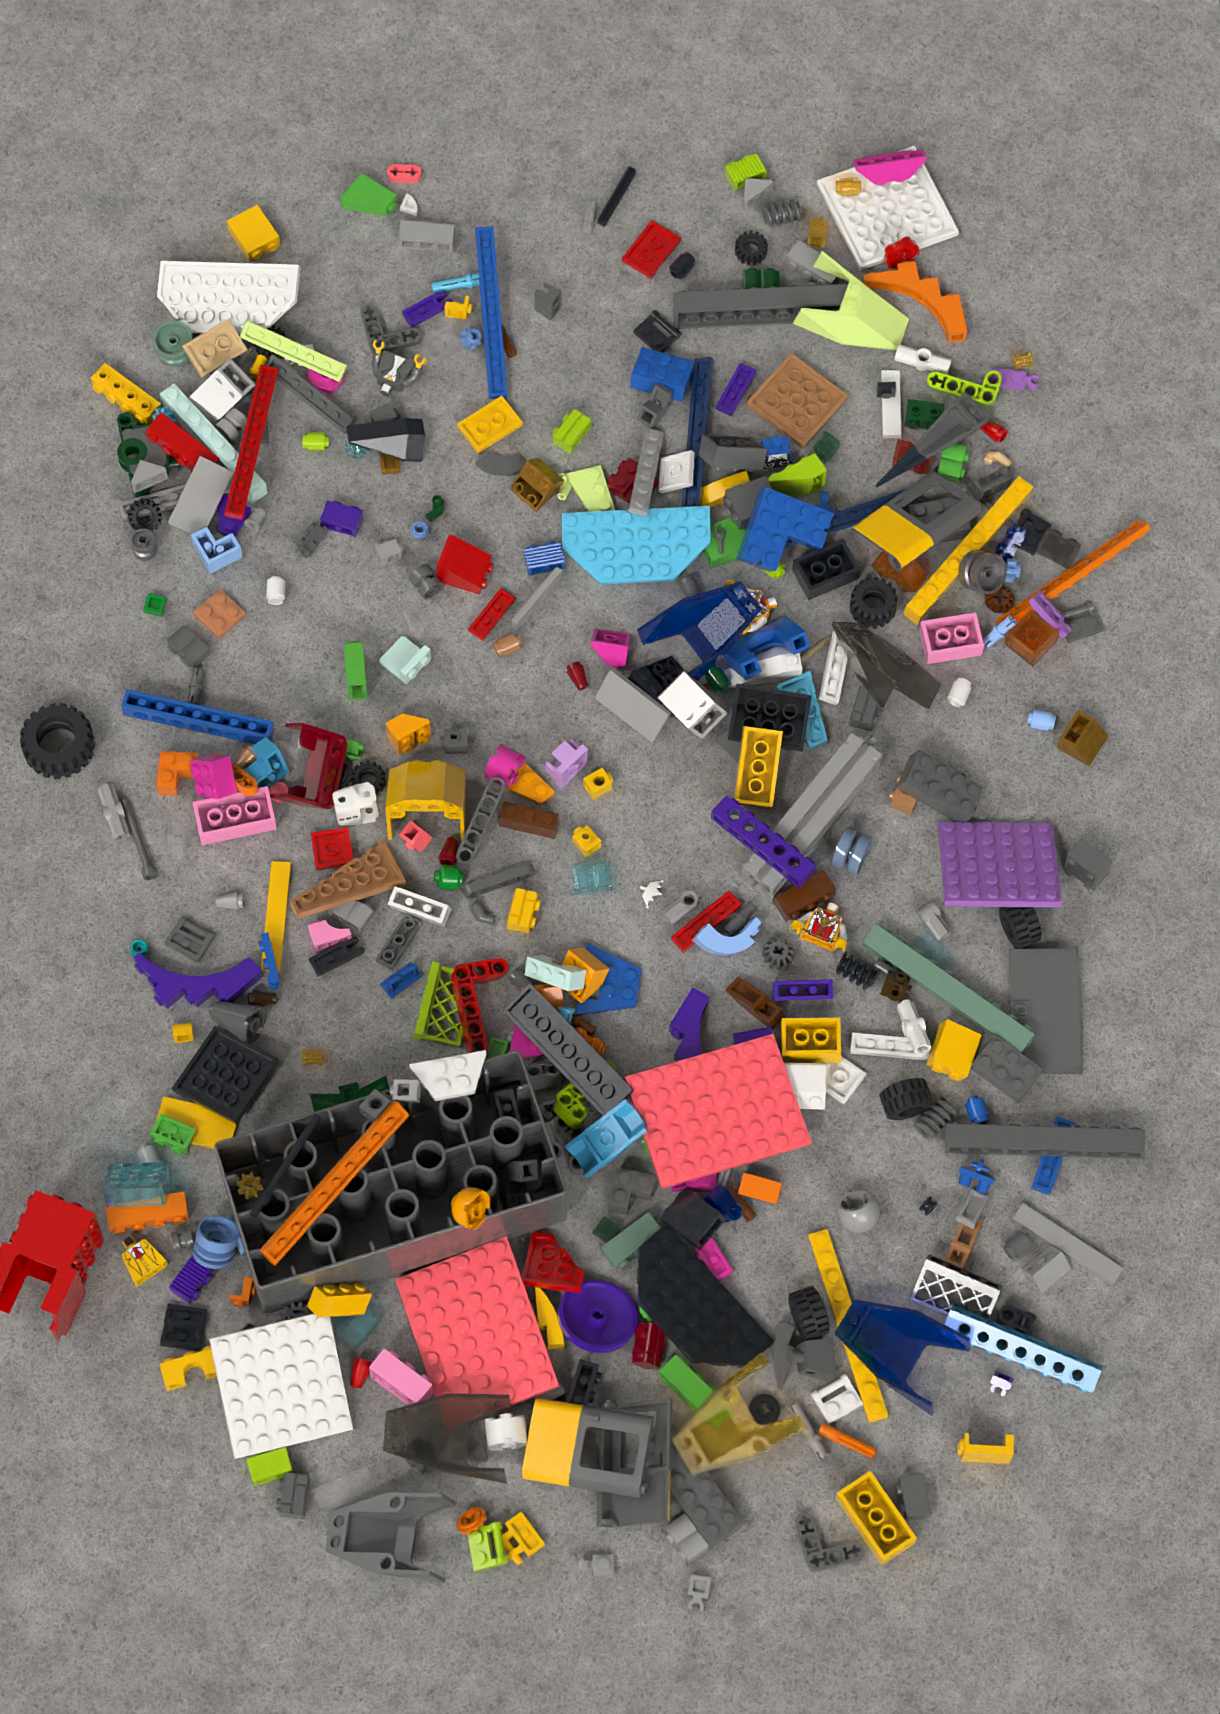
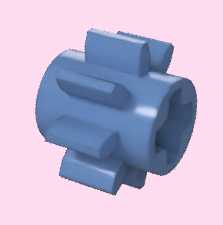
[459,326,482,351]
[1005,558,1021,582]

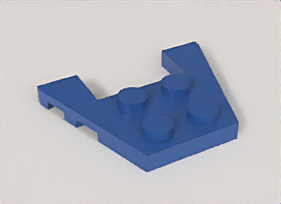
[575,944,642,1016]

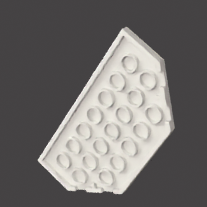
[157,261,301,336]

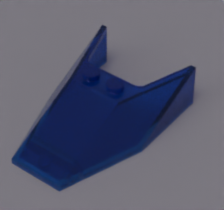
[637,581,762,681]
[835,1299,971,1416]

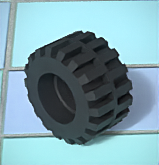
[850,577,898,629]
[999,907,1041,949]
[879,1078,933,1120]
[788,1286,830,1341]

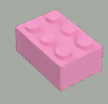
[919,612,984,664]
[369,1349,433,1413]

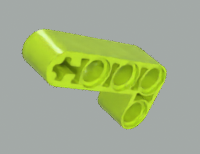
[927,370,1002,406]
[553,1060,616,1129]

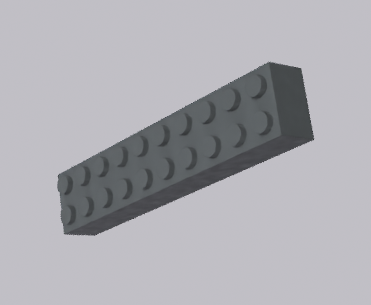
[672,283,848,329]

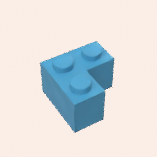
[244,737,290,789]

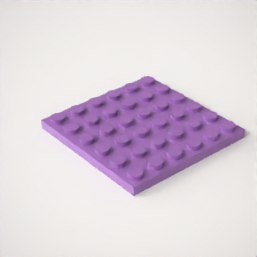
[938,822,1062,907]

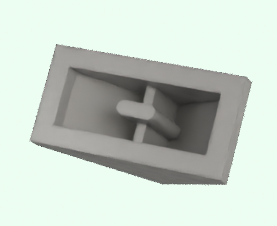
[743,178,773,211]
[131,460,168,493]

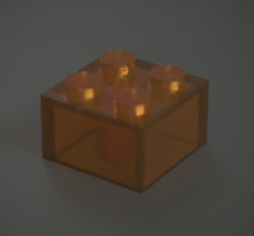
[1004,610,1060,667]

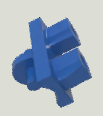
[958,1159,995,1194]

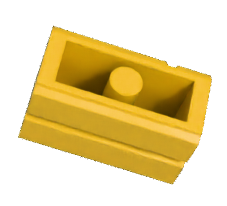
[507,888,541,934]

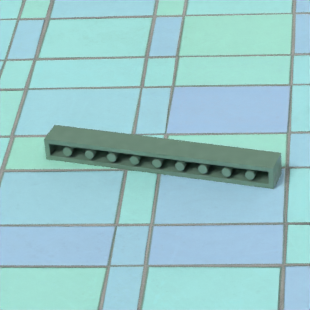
[863,924,1035,1054]

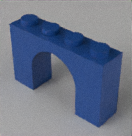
[721,616,810,680]

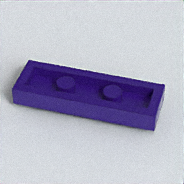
[716,363,756,416]

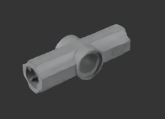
[97,783,130,841]

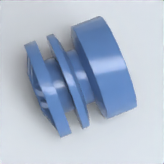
[193,1215,239,1269]

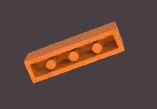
[105,1192,189,1234]

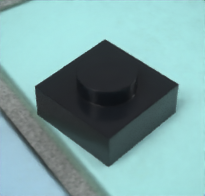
[876,382,896,399]

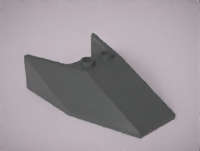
[325,1492,457,1583]

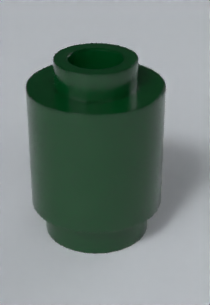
[703,664,730,692]

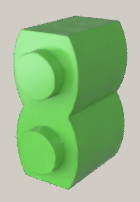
[938,443,969,483]

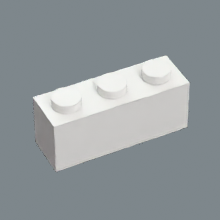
[388,886,451,927]

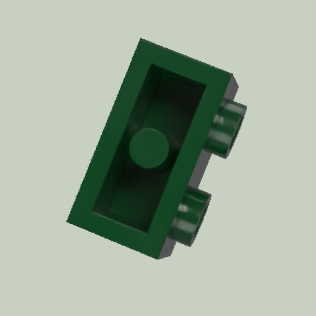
[904,399,944,430]

